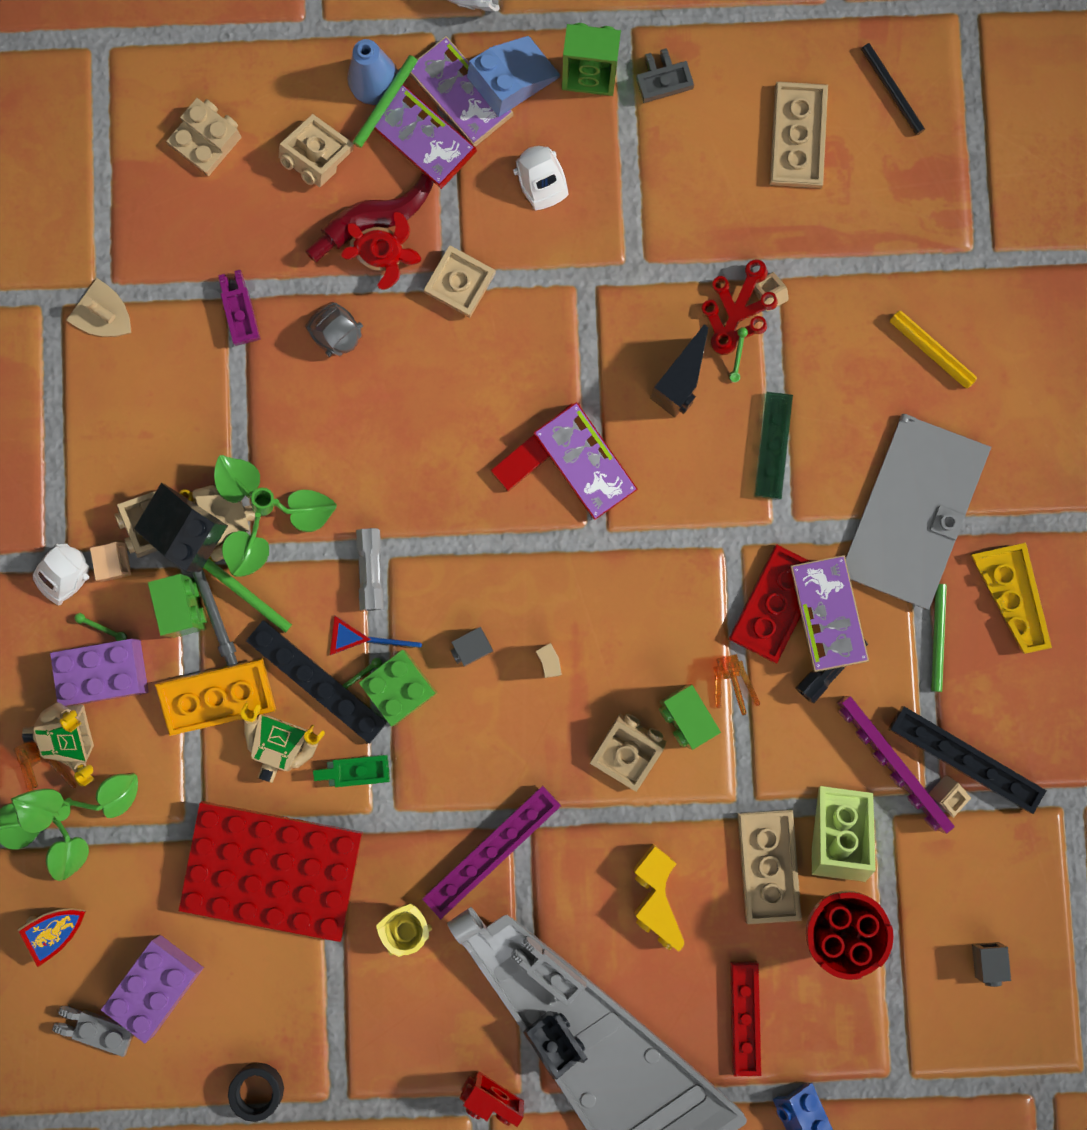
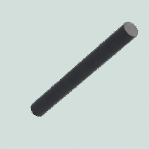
[861,43,925,135]

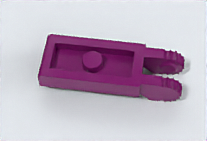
[219,270,261,346]

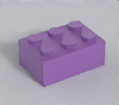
[50,639,149,707]
[101,935,204,1043]

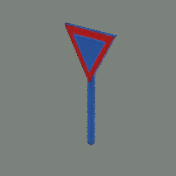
[330,616,422,655]

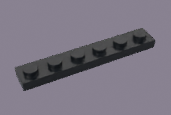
[246,620,388,744]
[889,706,1047,814]

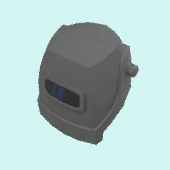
[305,302,363,357]

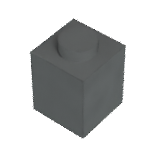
[450,627,494,667]
[972,942,1011,987]

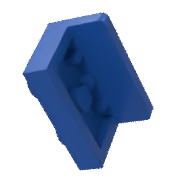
[773,1083,833,1130]

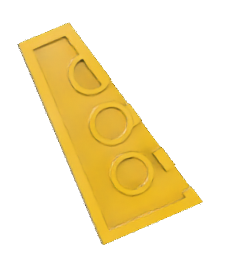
[970,543,1052,654]

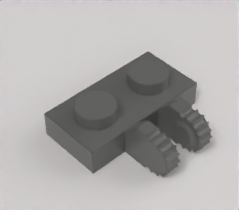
[636,48,694,103]

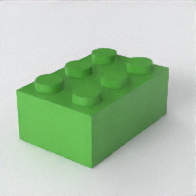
[562,23,621,96]

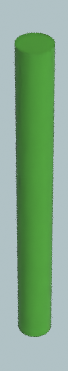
[353,55,418,148]
[203,558,292,633]
[931,584,947,692]

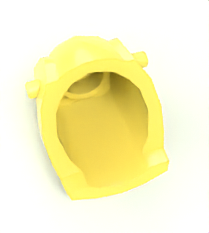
[376,903,432,957]

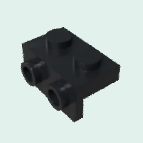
[523,1011,588,1080]

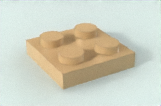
[424,245,496,318]

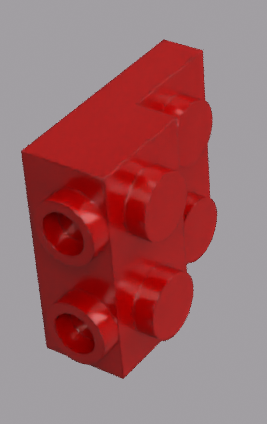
[459,1071,524,1127]

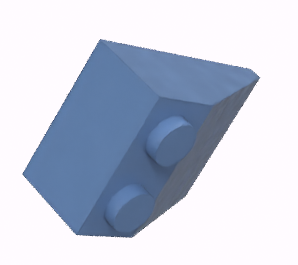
[467,36,560,117]

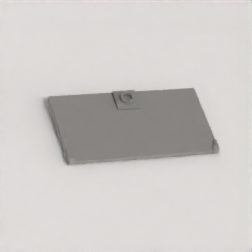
[846,414,991,610]

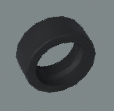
[228,1063,284,1122]

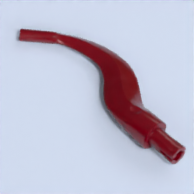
[305,173,434,263]

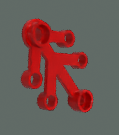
[702,259,778,355]

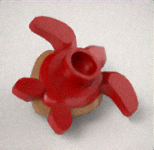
[341,212,422,290]

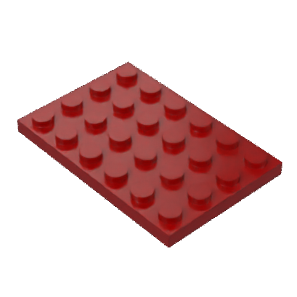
[178,801,363,942]

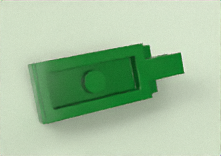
[313,755,390,787]

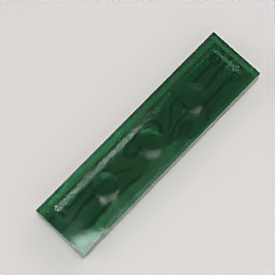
[754,392,793,500]

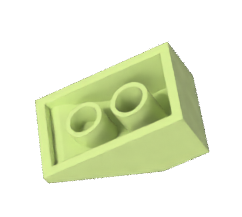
[812,786,876,882]

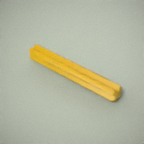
[890,310,977,388]

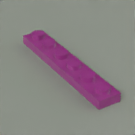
[837,696,955,834]
[422,785,561,920]

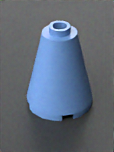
[347,39,398,105]

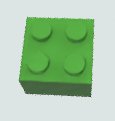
[148,574,208,638]
[359,650,438,727]
[659,685,721,750]

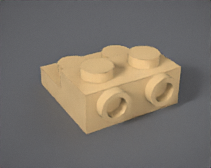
[166,98,242,176]
[279,114,354,187]
[114,491,158,558]
[590,714,666,792]

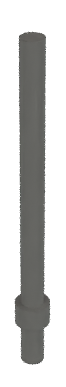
[192,568,238,666]

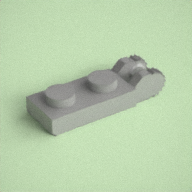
[511,936,586,1006]
[52,1006,133,1057]

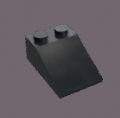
[650,324,709,417]
[134,483,228,572]

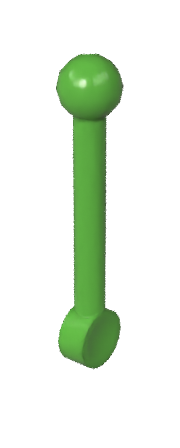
[729,327,748,382]
[74,613,127,641]
[343,658,382,689]

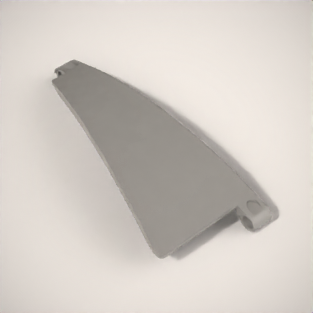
[447,907,747,1130]

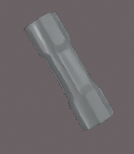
[356,528,383,611]

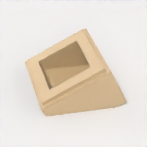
[753,272,789,312]
[929,776,971,818]

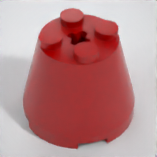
[805,891,894,980]

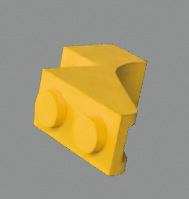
[633,844,684,952]

